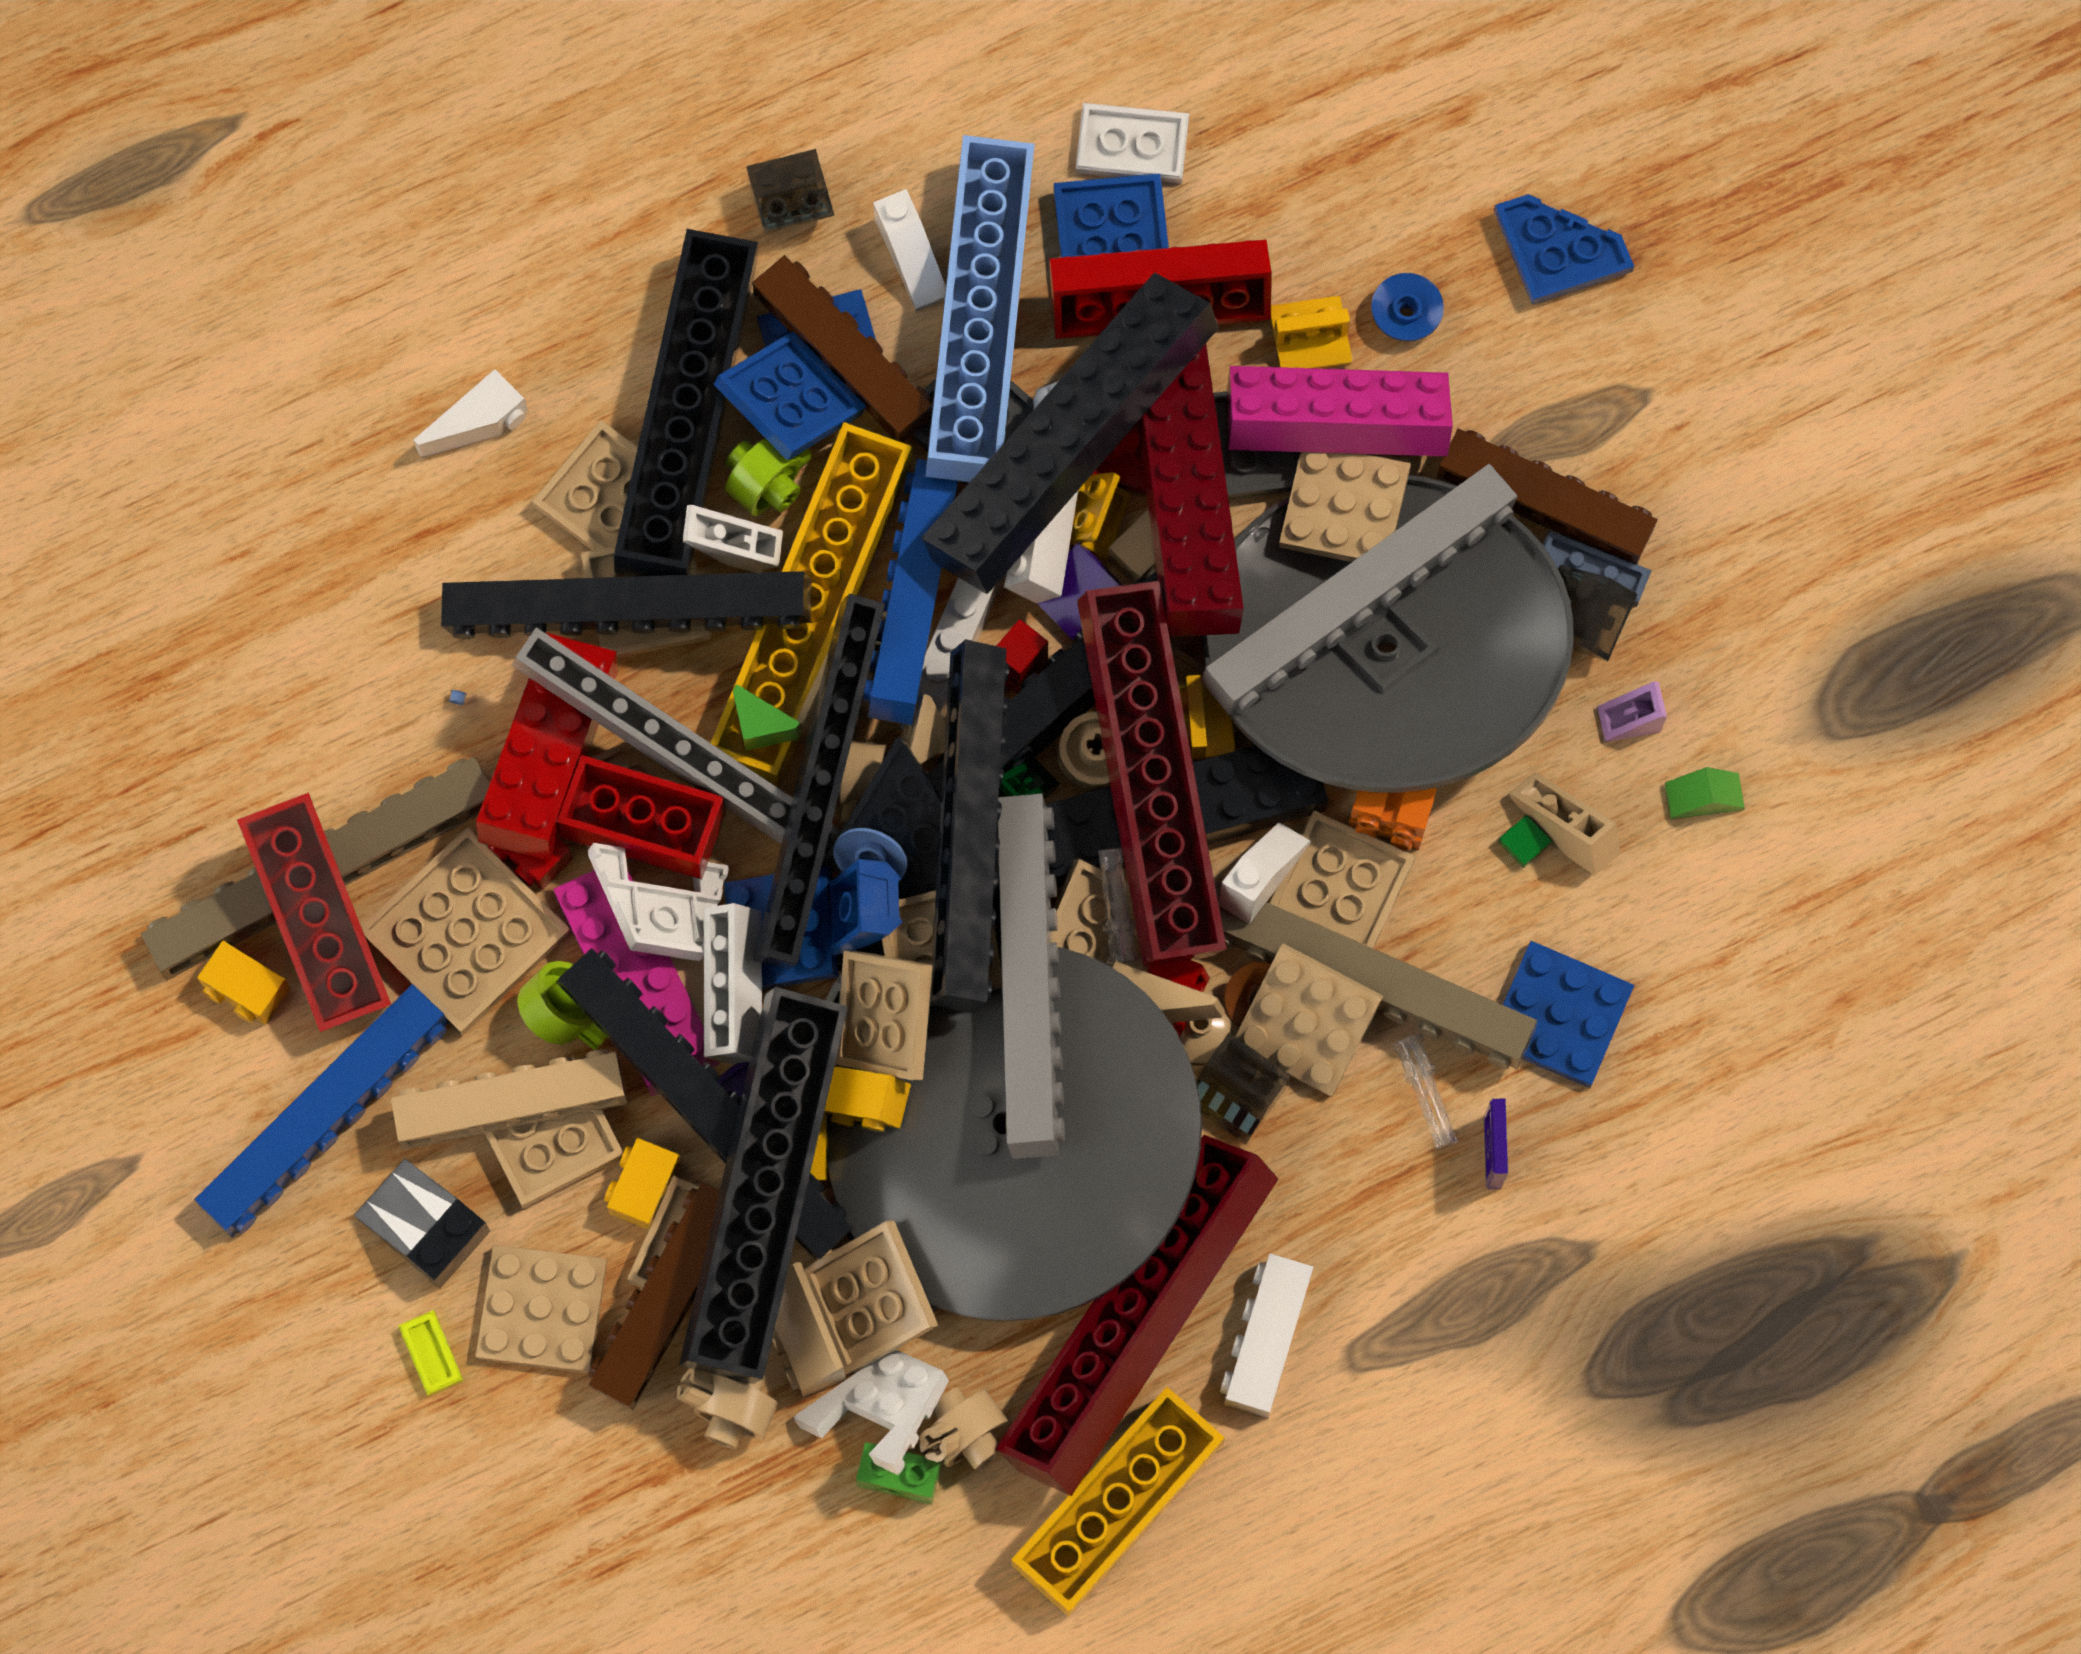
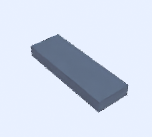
[1543,530,1652,606]

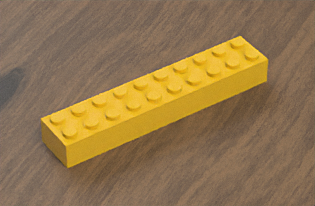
[711,422,913,788]

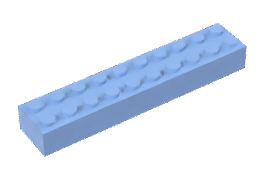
[925,135,1035,482]

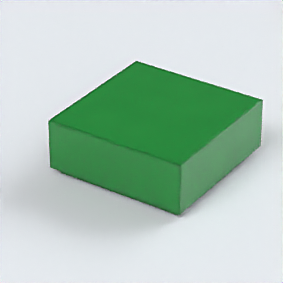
[1498,815,1552,868]

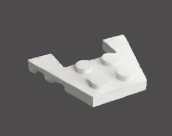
[588,843,729,961]
[794,1350,949,1475]

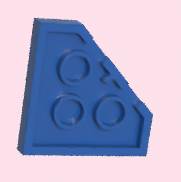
[1494,194,1634,305]

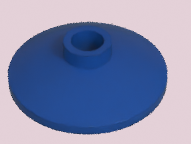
[1371,273,1444,342]

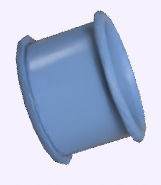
[448,690,467,705]

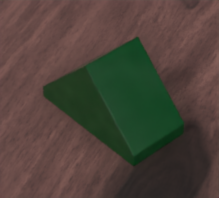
[998,758,1060,799]

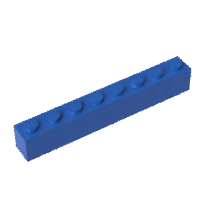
[863,459,958,725]
[194,984,448,1237]

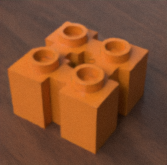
[1348,788,1437,851]

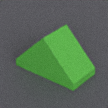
[733,685,801,751]
[1665,767,1745,819]

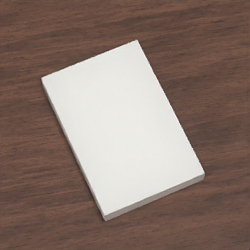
[1075,103,1189,184]

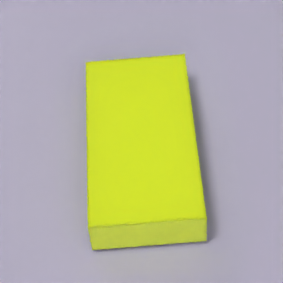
[398,1310,464,1397]

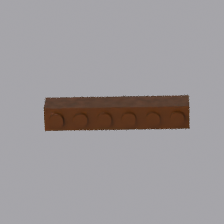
[752,255,932,443]
[1437,428,1658,565]
[588,1182,719,1411]

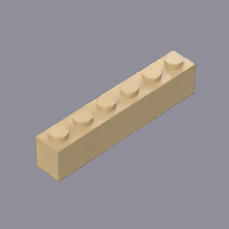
[391,1049,627,1150]

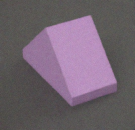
[1597,681,1667,742]

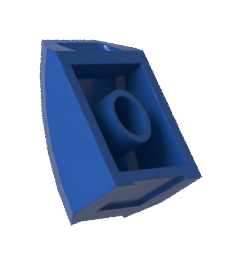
[829,859,903,956]

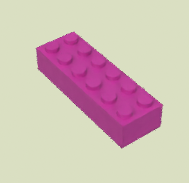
[1226,366,1453,456]
[553,870,720,1097]

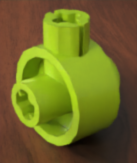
[725,438,811,516]
[517,960,607,1050]

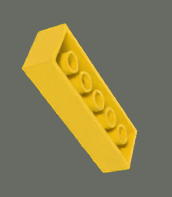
[1011,1386,1225,1617]

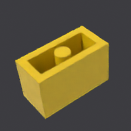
[197,941,290,1025]
[824,1066,911,1132]
[604,1138,682,1230]

